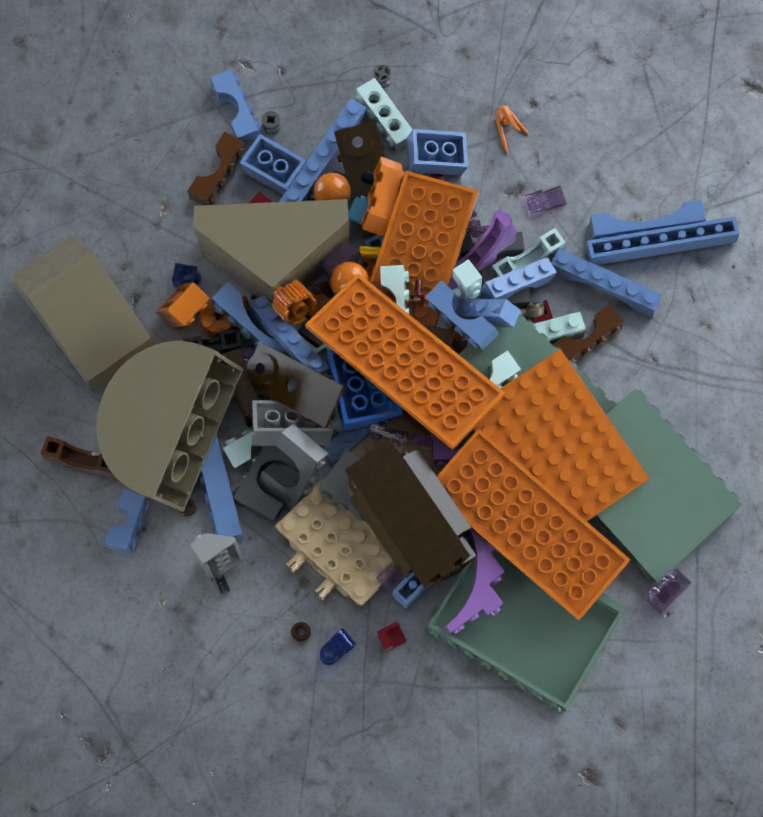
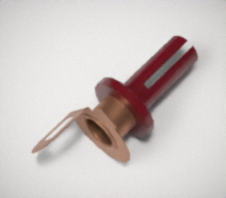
[409,279,425,315]

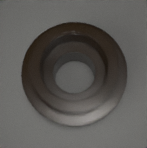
[291,622,311,642]

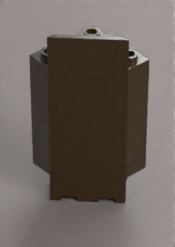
[345,437,477,588]

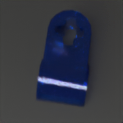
[320,628,357,666]

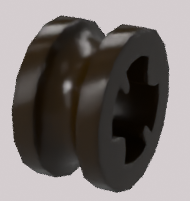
[179,498,196,516]

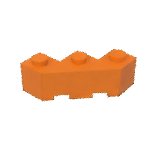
[361,157,404,236]

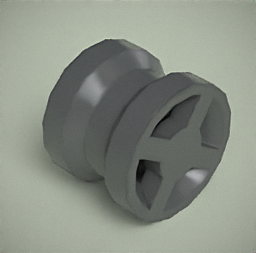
[373,65,391,88]
[262,111,281,134]

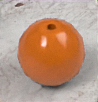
[313,172,351,203]
[330,262,369,294]

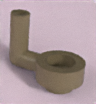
[520,302,545,317]

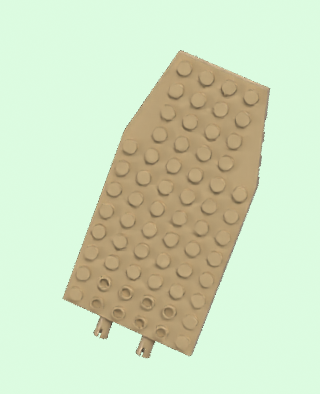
[275,421,474,607]

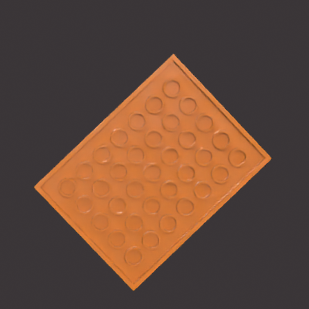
[473,349,650,521]

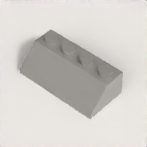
[252,400,332,446]
[190,533,244,581]

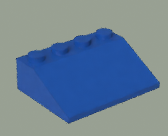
[326,350,402,431]

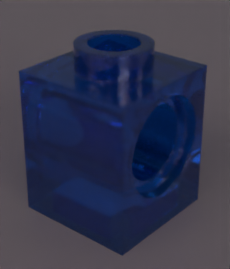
[172,263,201,288]

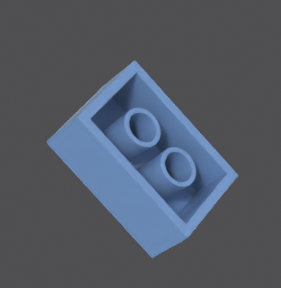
[407,129,468,176]
[239,134,306,195]

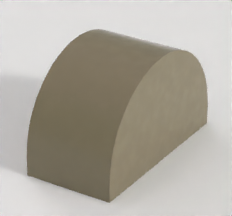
[97,341,244,512]

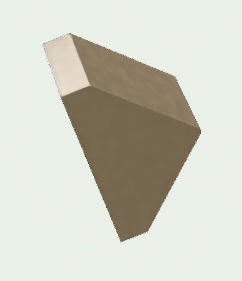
[194,199,351,304]
[9,235,154,392]

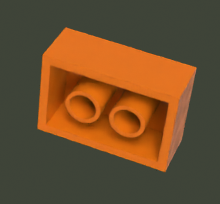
[156,282,210,328]

